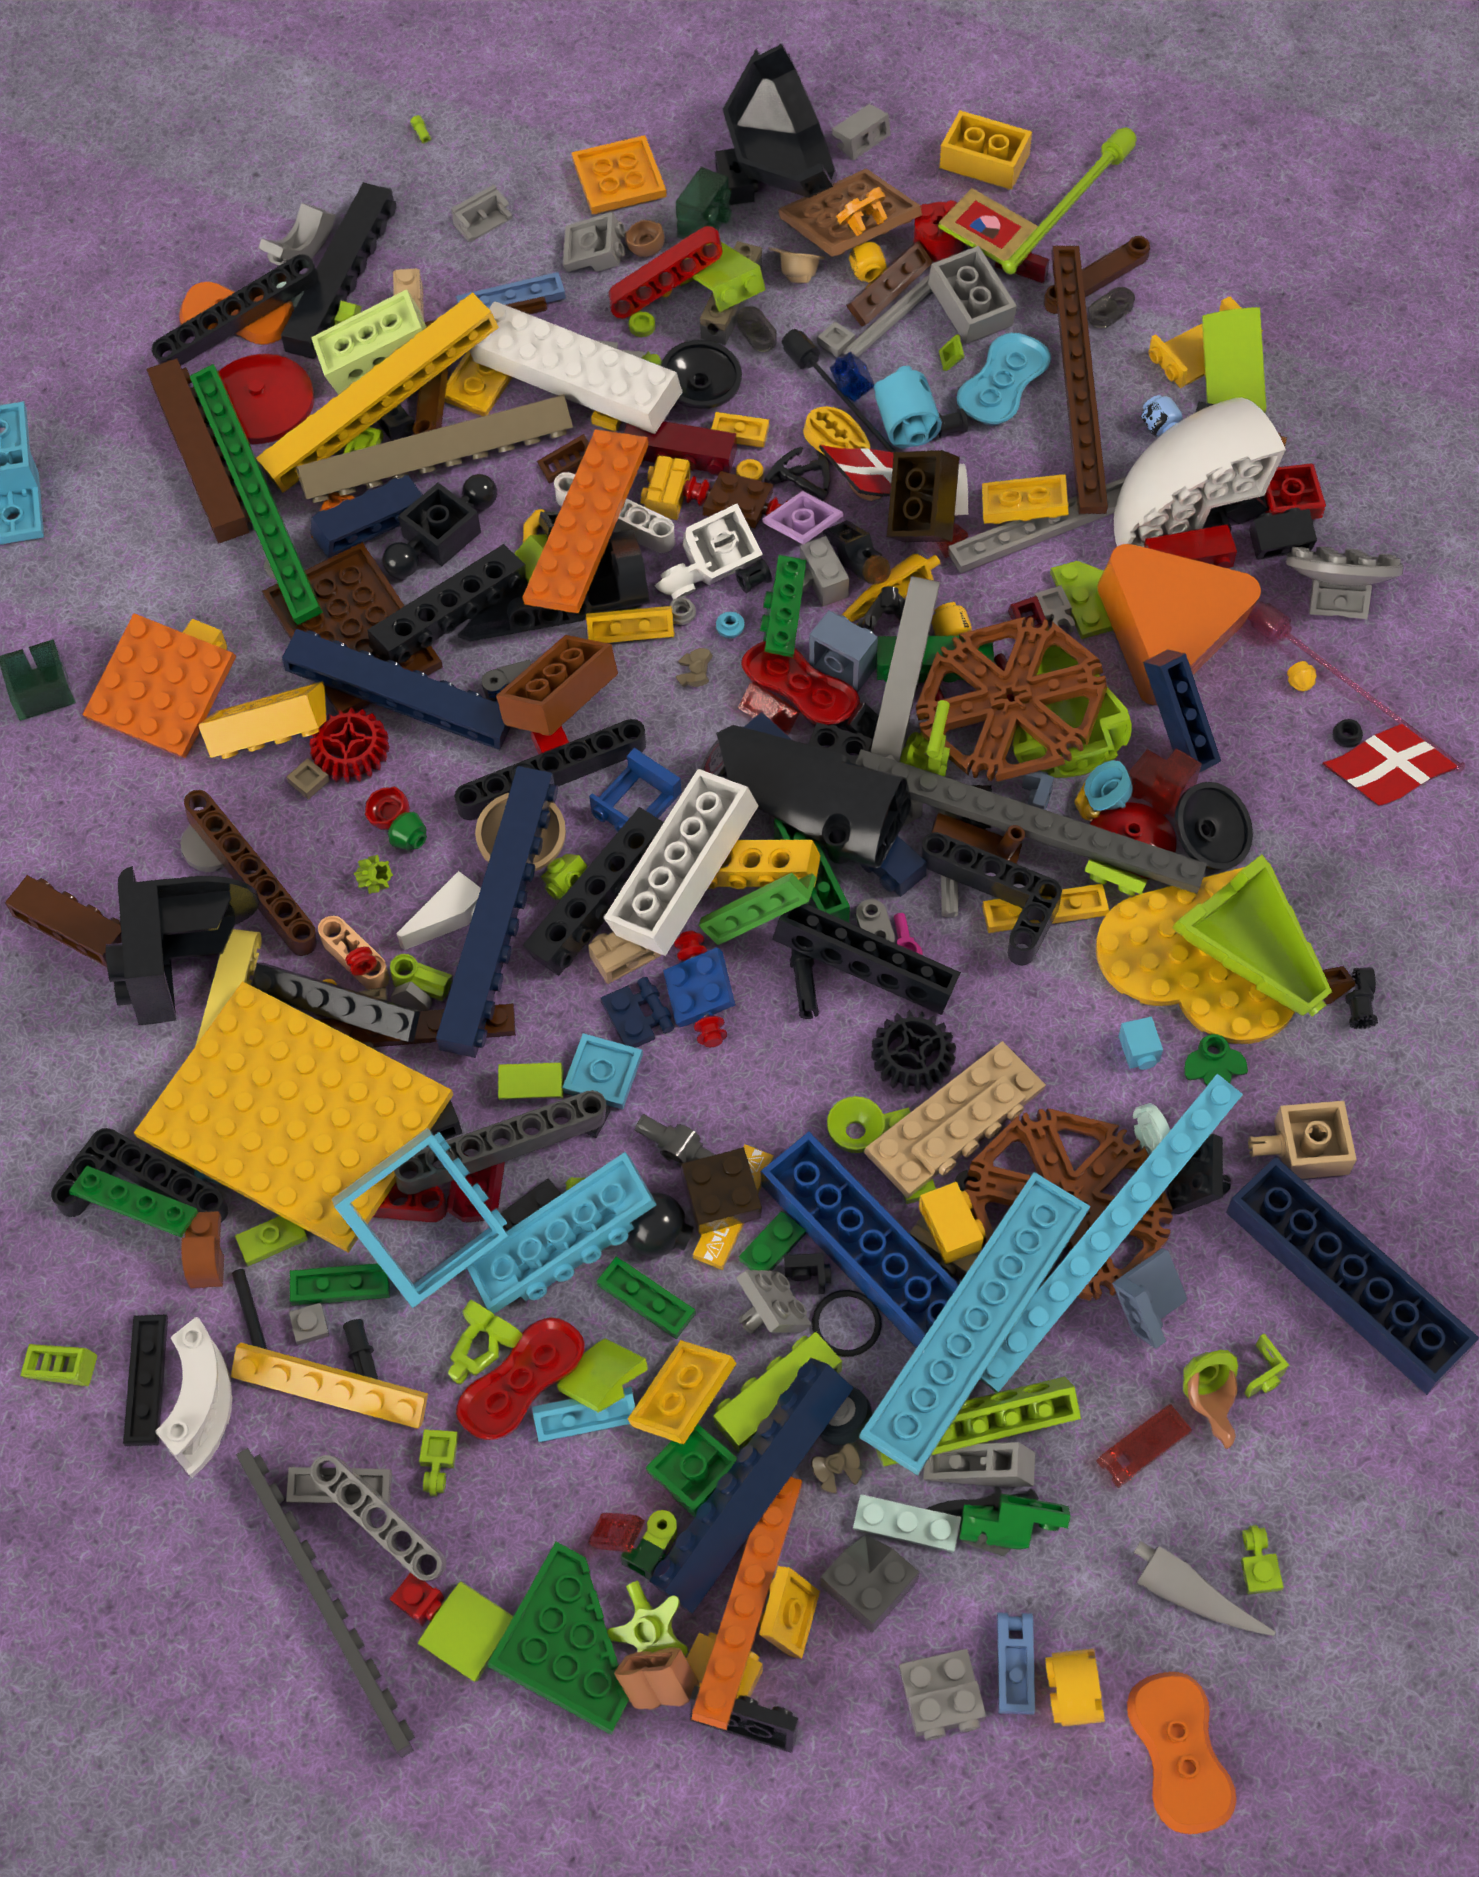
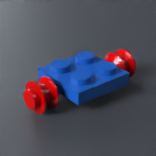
[663,931,736,1048]

